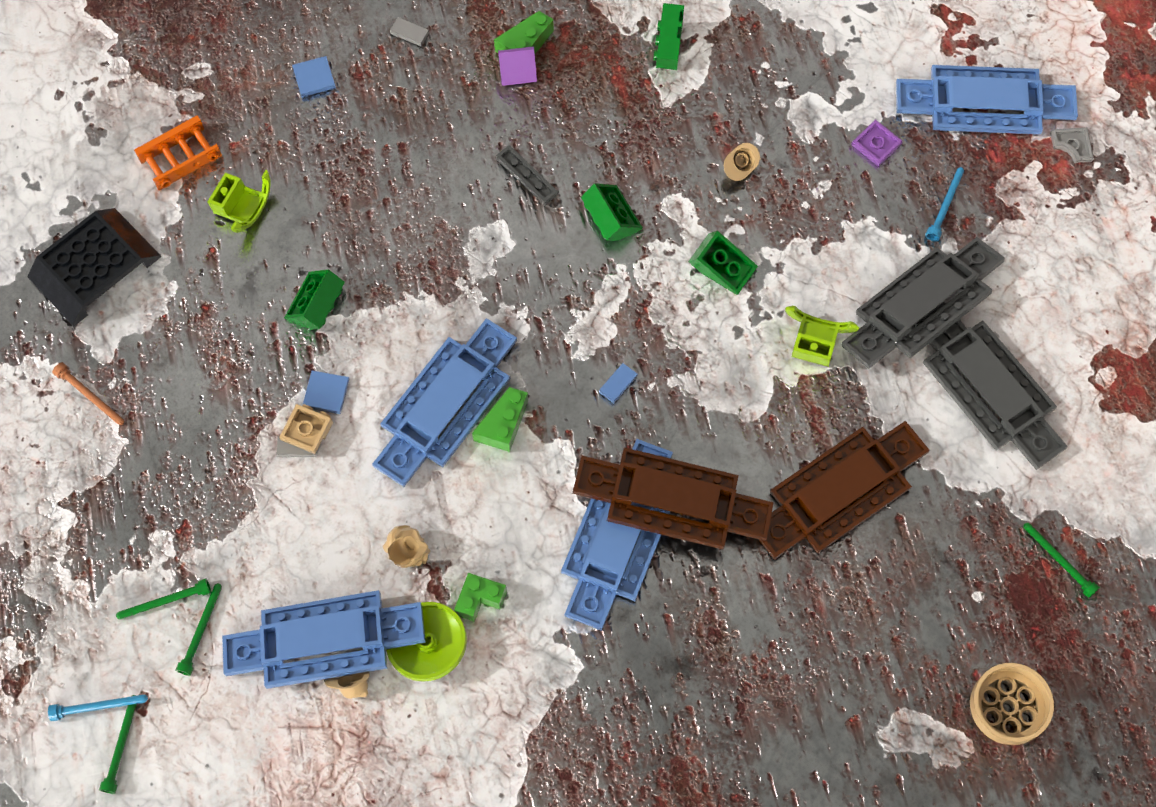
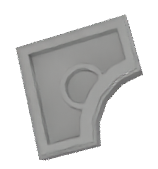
[1050,127,1094,163]

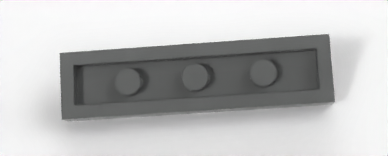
[496,145,558,206]

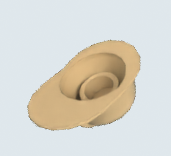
[724,143,760,181]
[324,672,370,699]

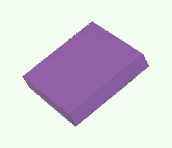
[498,47,537,86]
[851,119,903,167]

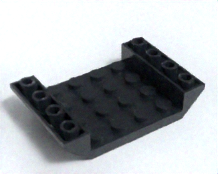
[27,208,161,327]

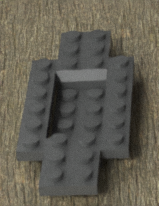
[842,237,1005,369]
[914,302,1068,470]

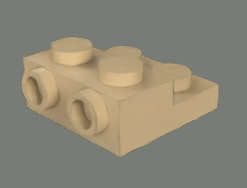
[279,404,333,454]

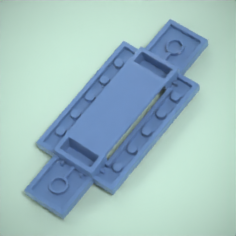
[896,65,1078,134]
[372,318,517,487]
[561,439,673,631]
[222,590,426,689]

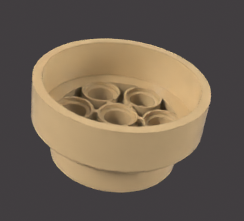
[970,663,1054,745]

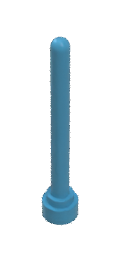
[925,167,964,242]
[48,694,148,721]

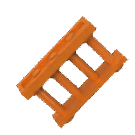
[134,115,222,190]

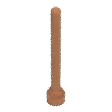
[52,362,124,425]

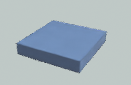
[292,56,336,97]
[303,371,350,414]

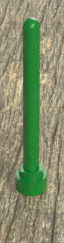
[1023,523,1100,598]
[116,578,211,619]
[175,583,222,676]
[99,695,137,794]

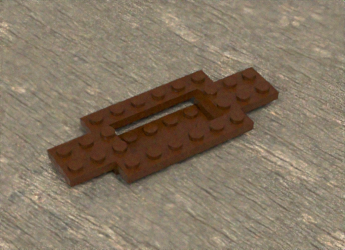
[759,421,930,560]
[572,447,774,550]

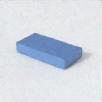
[599,363,638,404]

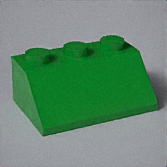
[581,183,643,241]
[284,269,345,330]

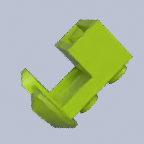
[207,170,271,233]
[785,306,859,367]

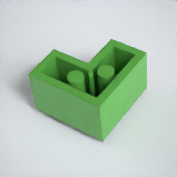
[454,573,507,622]

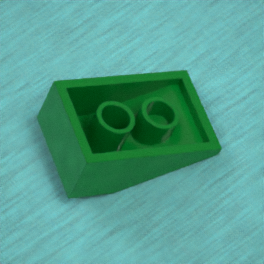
[688,230,758,295]

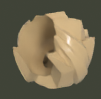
[382,525,430,568]

